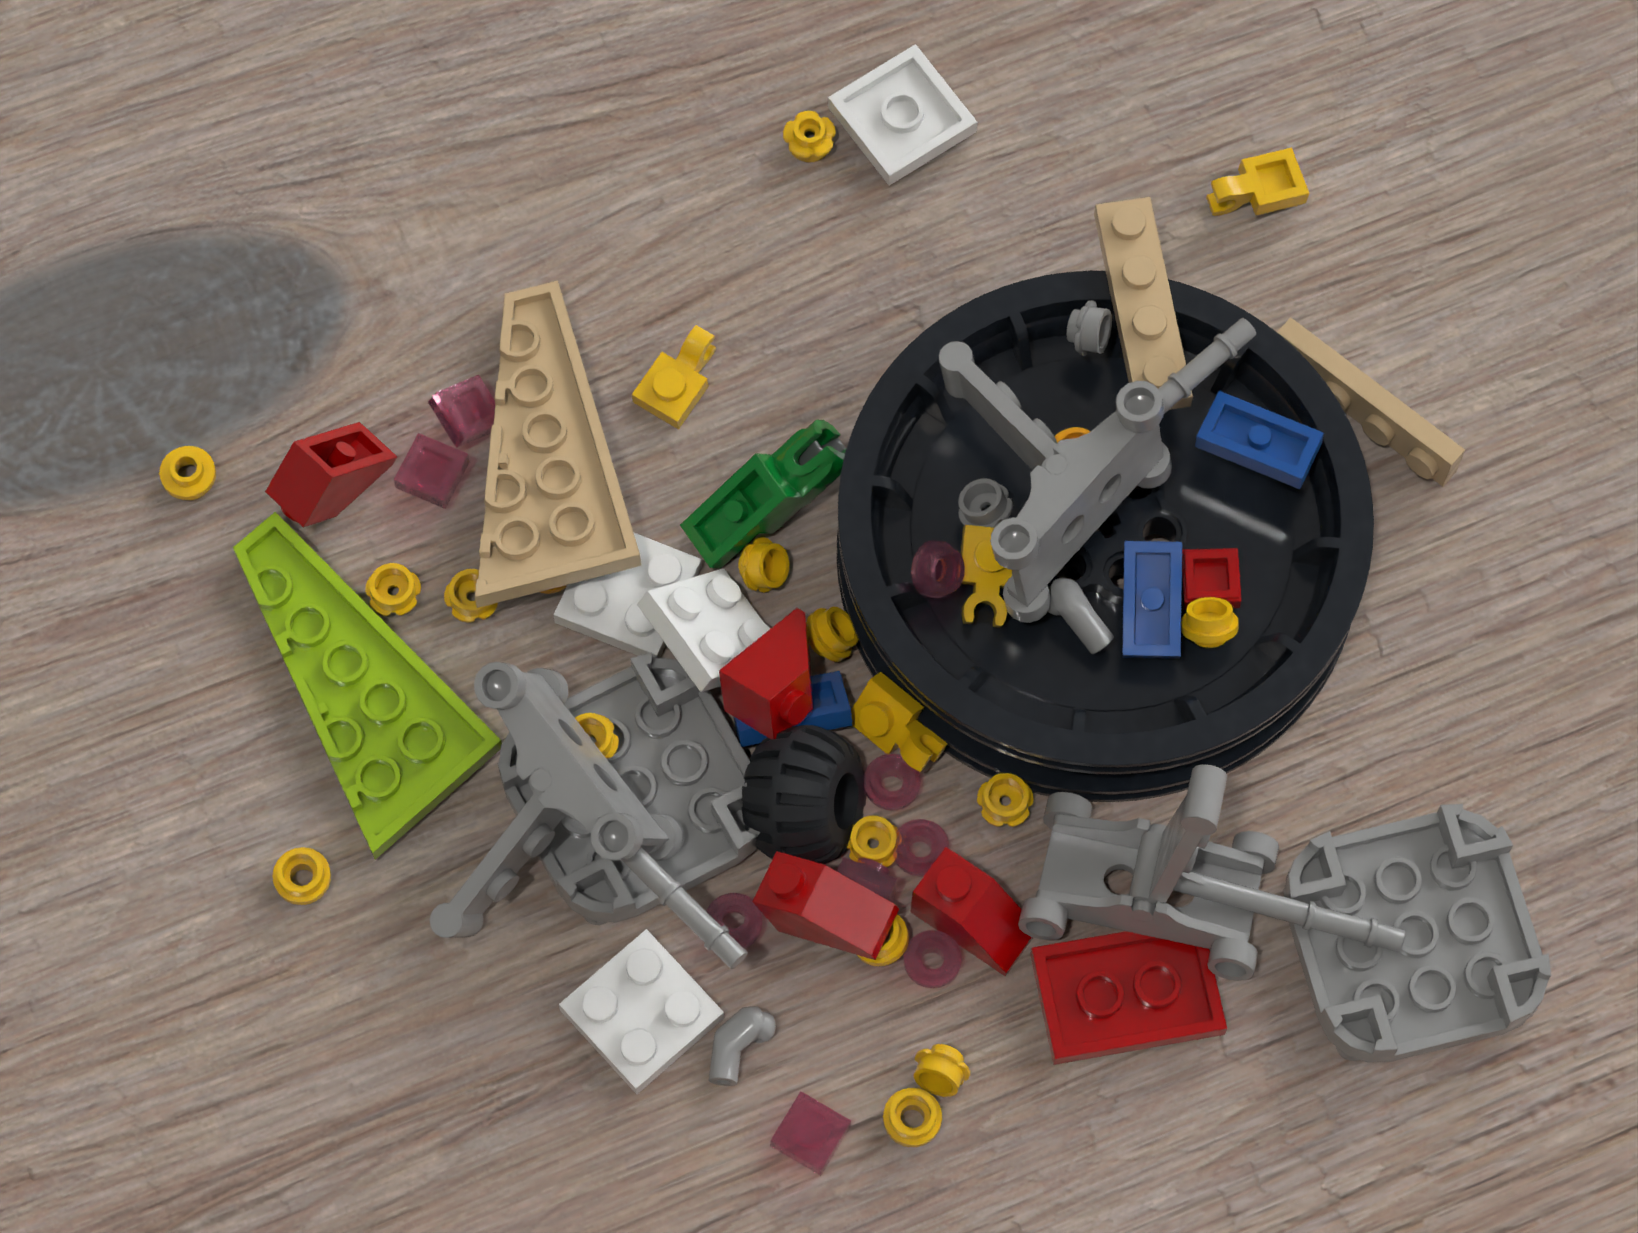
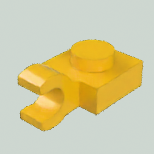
[1206,147,1310,216]
[632,325,716,430]
[851,672,947,772]

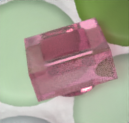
[428,374,495,448]
[394,433,470,509]
[837,857,897,903]
[770,1091,851,1176]

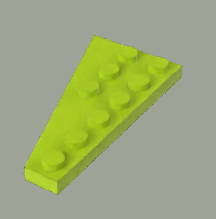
[233,512,502,860]

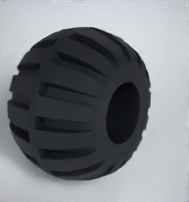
[741,725,866,864]

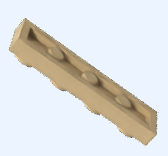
[1094,197,1193,410]
[1277,317,1465,487]

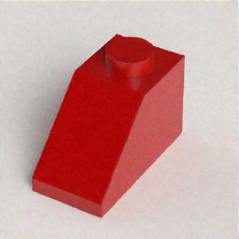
[265,422,397,528]
[719,608,813,740]
[910,847,1033,977]
[752,851,899,960]

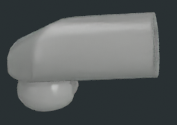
[1048,578,1114,654]
[709,1006,776,1086]

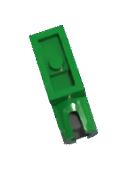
[680,419,847,569]

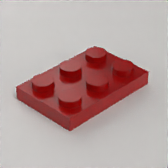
[1030,931,1227,1065]

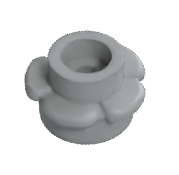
[1067,301,1112,356]
[958,478,1013,528]

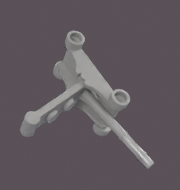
[939,318,1256,623]
[430,662,748,969]
[1018,765,1405,981]

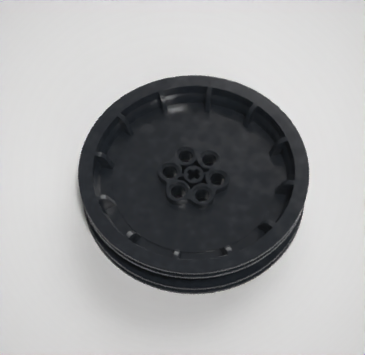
[836,270,1374,802]

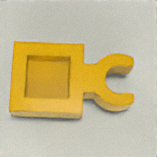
[958,524,1012,628]

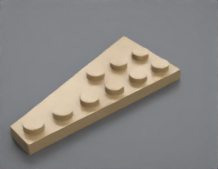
[475,281,641,608]

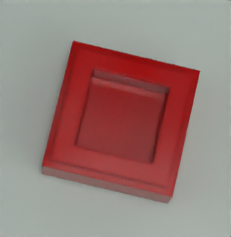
[1182,548,1241,610]

